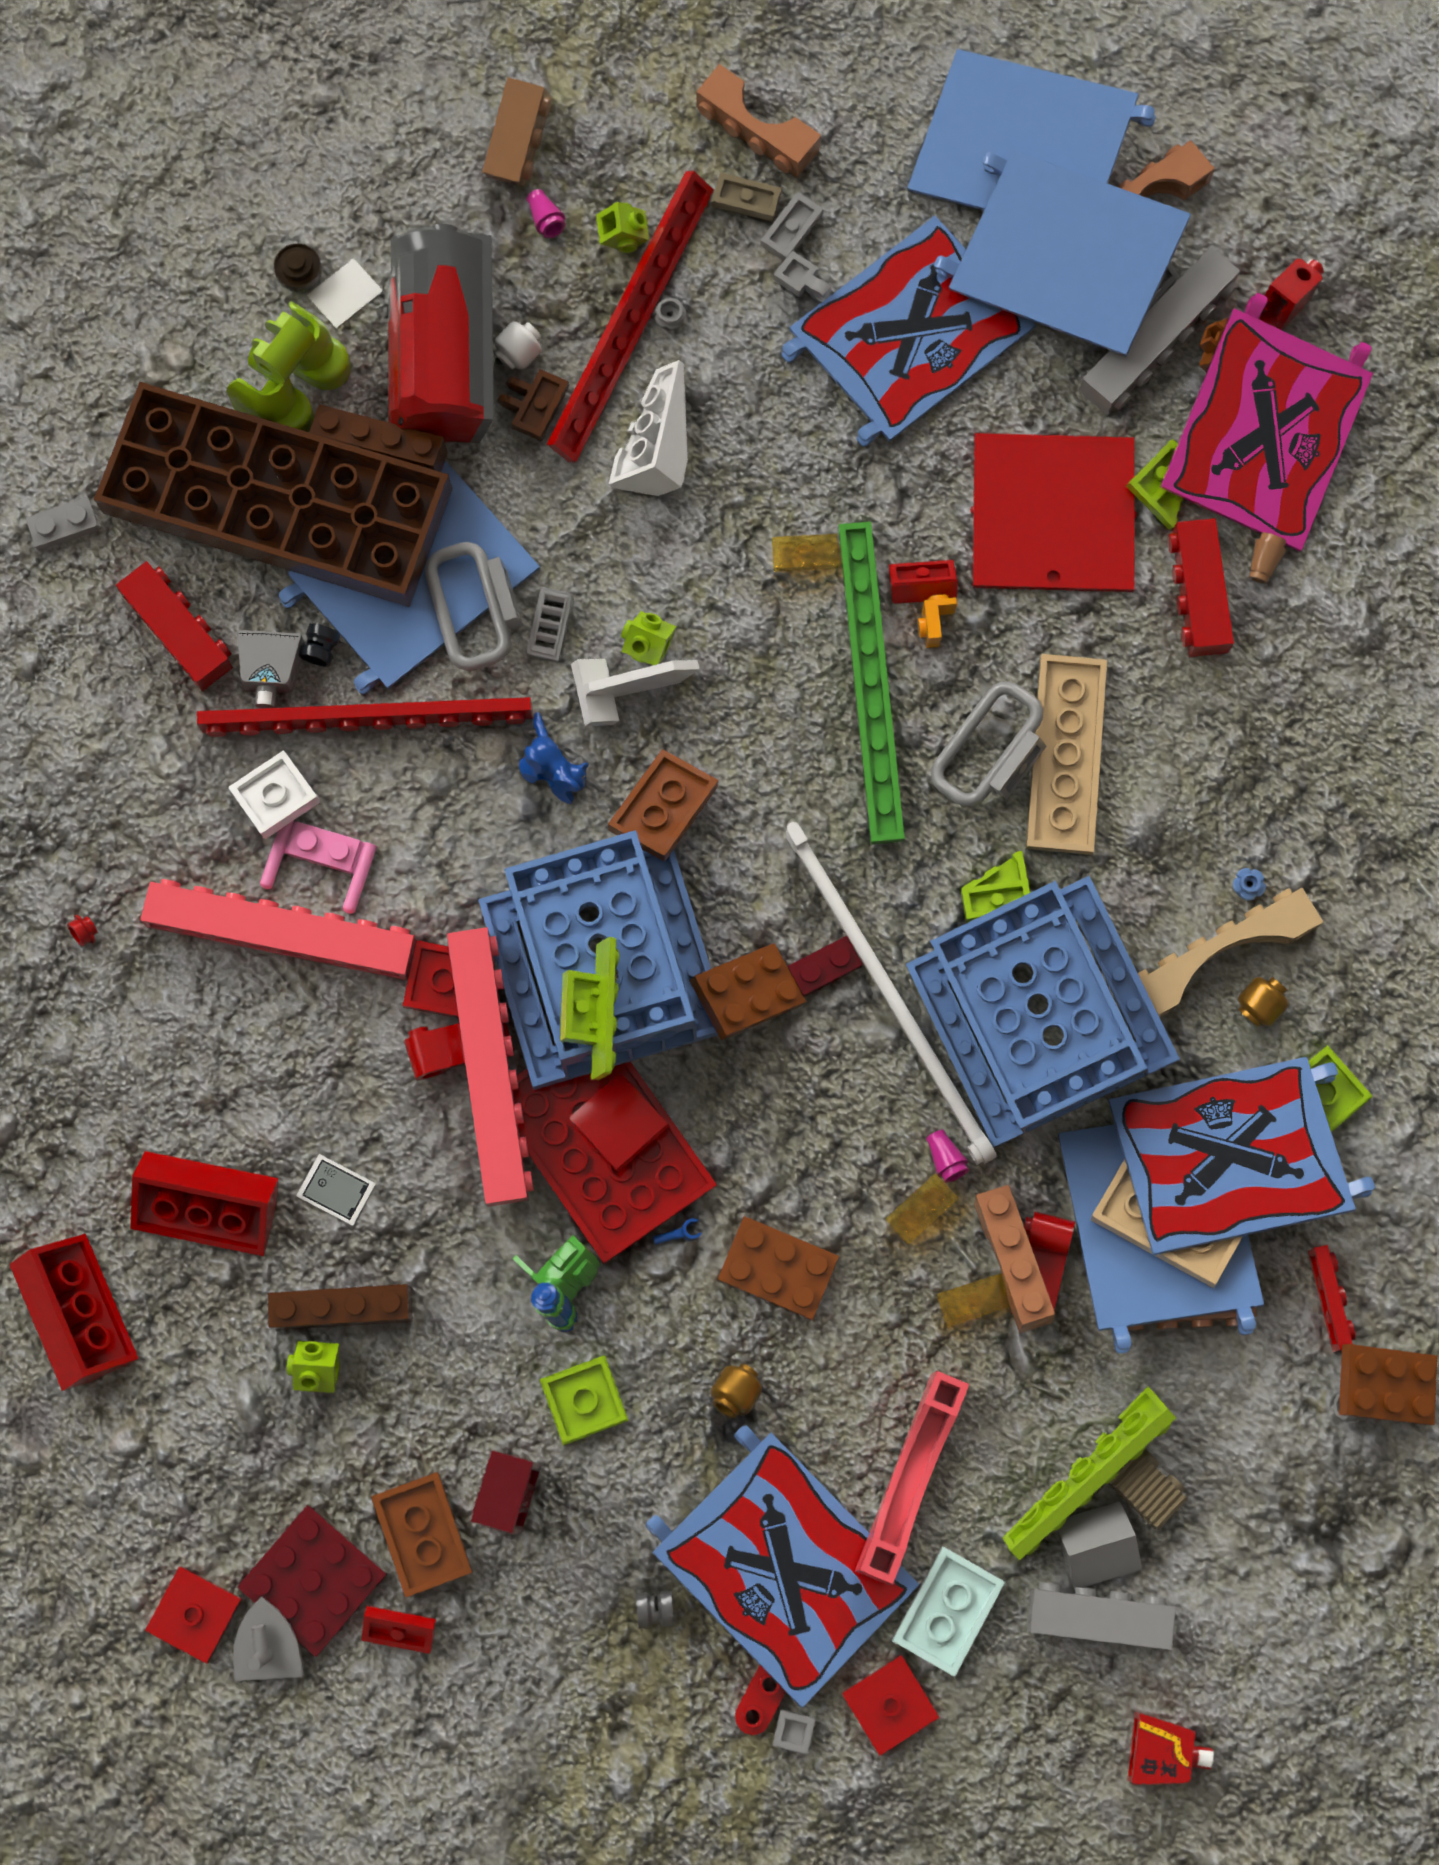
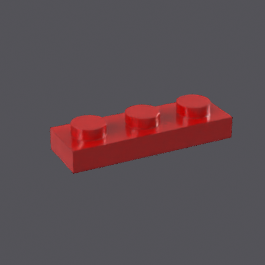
[1308,1245,1356,1352]

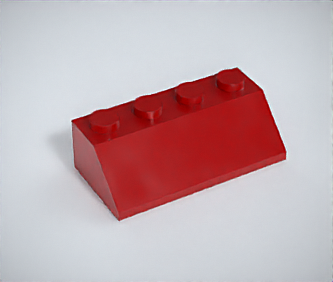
[130,1151,279,1256]
[9,1233,139,1391]

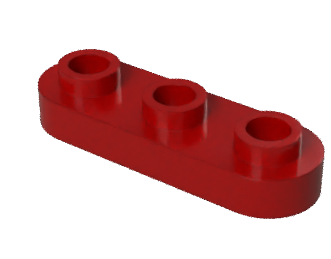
[735,1665,786,1735]

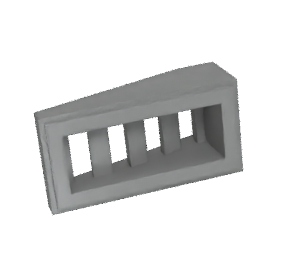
[526,587,574,663]

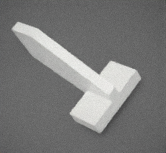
[571,659,700,726]

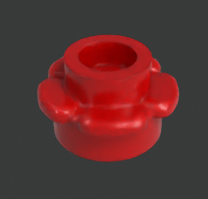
[67,915,98,947]

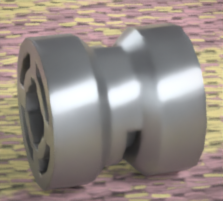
[636,1591,674,1629]

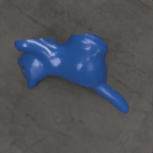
[519,712,589,804]

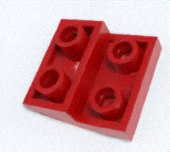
[569,1072,669,1172]

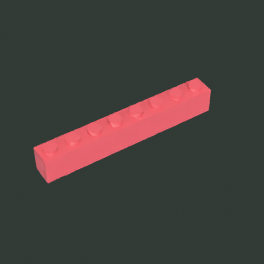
[140,879,416,981]
[447,927,534,1207]

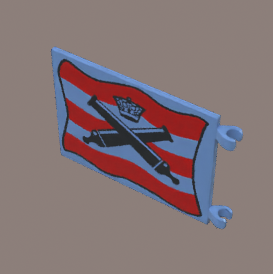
[781,216,1036,447]
[1108,1057,1375,1256]
[646,1425,919,1708]

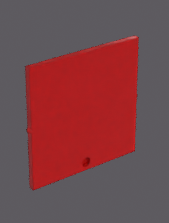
[970,433,1137,592]

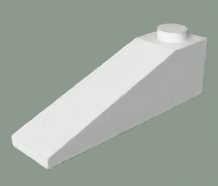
[609,360,688,496]

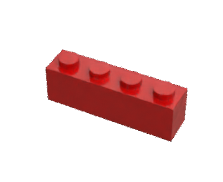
[1168,518,1234,657]
[116,561,233,692]

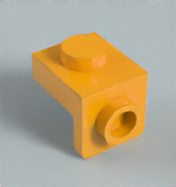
[918,595,957,648]

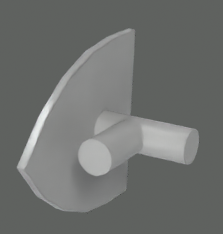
[233,1597,304,1681]

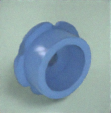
[1233,868,1266,901]

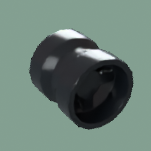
[299,623,340,667]

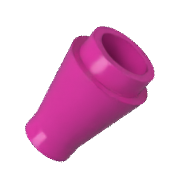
[527,189,566,238]
[926,1130,969,1183]

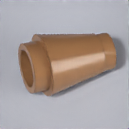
[1249,532,1287,584]

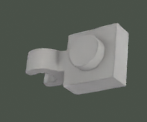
[773,250,831,304]

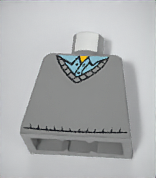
[237,630,305,708]

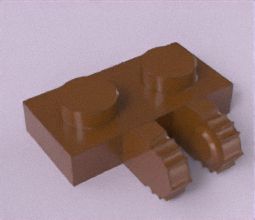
[497,369,569,441]

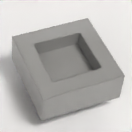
[772,1709,815,1754]

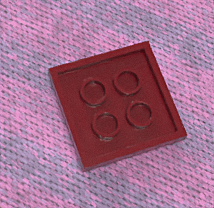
[237,1505,387,1657]

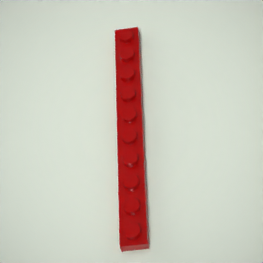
[546,171,714,462]
[197,697,533,737]

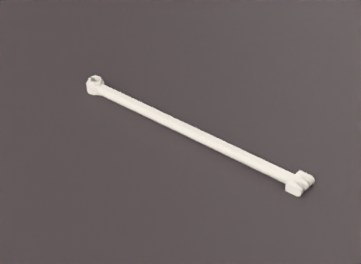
[786,822,997,1165]

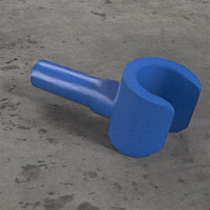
[653,1218,702,1245]

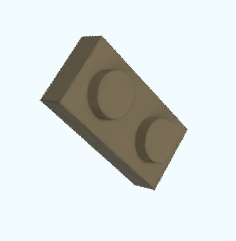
[712,172,782,222]

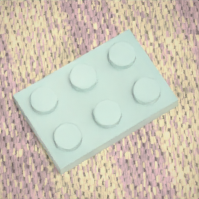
[892,1546,1005,1677]

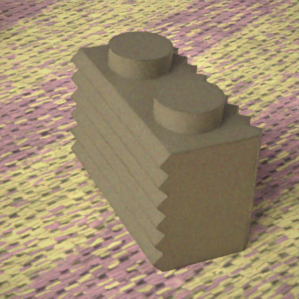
[1108,1449,1187,1530]

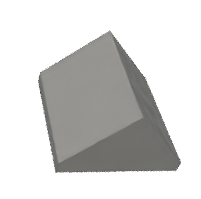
[1056,1501,1142,1590]

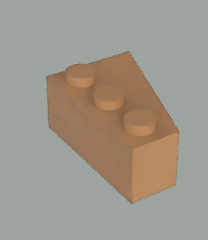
[482,77,553,187]

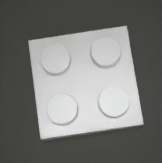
[228,750,320,839]

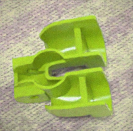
[226,301,351,432]

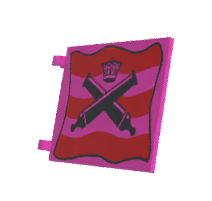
[1160,293,1373,552]

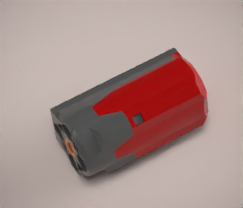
[388,224,494,443]

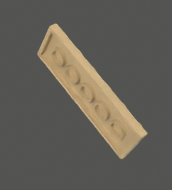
[1026,654,1107,855]

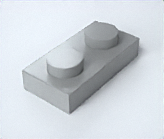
[760,192,823,261]
[26,496,100,551]

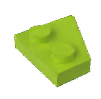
[1126,438,1184,530]
[961,851,1030,923]

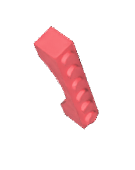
[855,1371,969,1585]

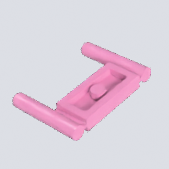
[260,821,377,914]

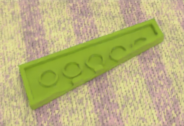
[1003,1386,1176,1560]

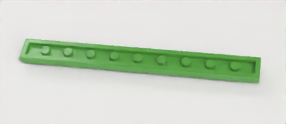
[838,522,905,845]

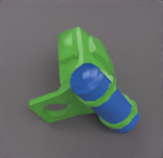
[512,1235,600,1332]

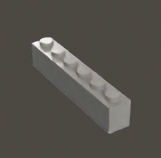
[1079,246,1240,416]

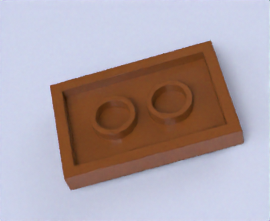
[608,749,718,862]
[689,943,806,1040]
[717,1216,839,1320]
[1339,1344,1437,1425]
[371,1472,473,1598]

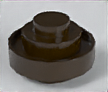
[273,243,322,292]

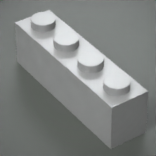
[1026,1583,1176,1650]

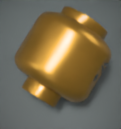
[1238,977,1289,1027]
[711,1364,762,1418]

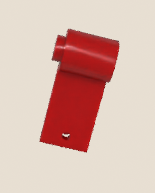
[404,1023,515,1081]
[1011,1212,1075,1324]

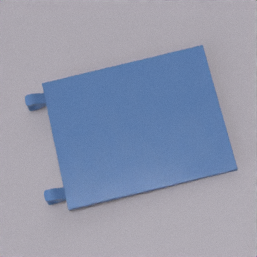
[907,49,1156,210]
[934,150,1191,357]
[279,461,540,695]
[1058,1125,1264,1354]

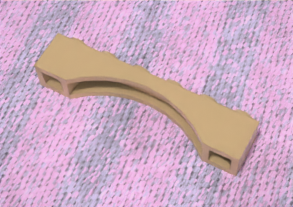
[1138,888,1323,1018]

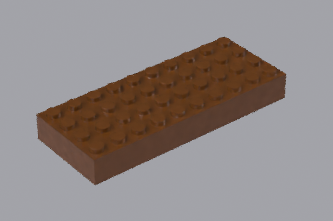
[94,382,453,607]

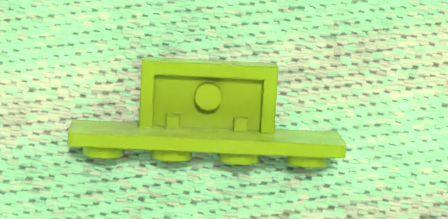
[560,937,619,1080]

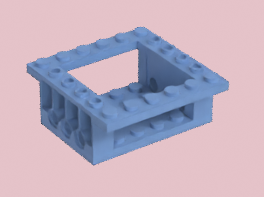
[478,830,718,1090]
[906,876,1180,1148]

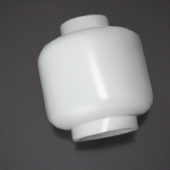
[494,322,542,371]

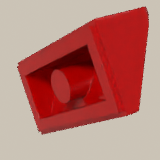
[889,560,958,604]

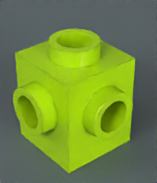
[596,202,649,253]
[621,611,677,665]
[287,1341,340,1393]

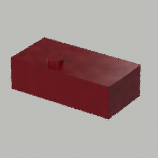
[470,1450,541,1534]

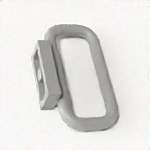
[425,542,523,671]
[931,682,1047,806]

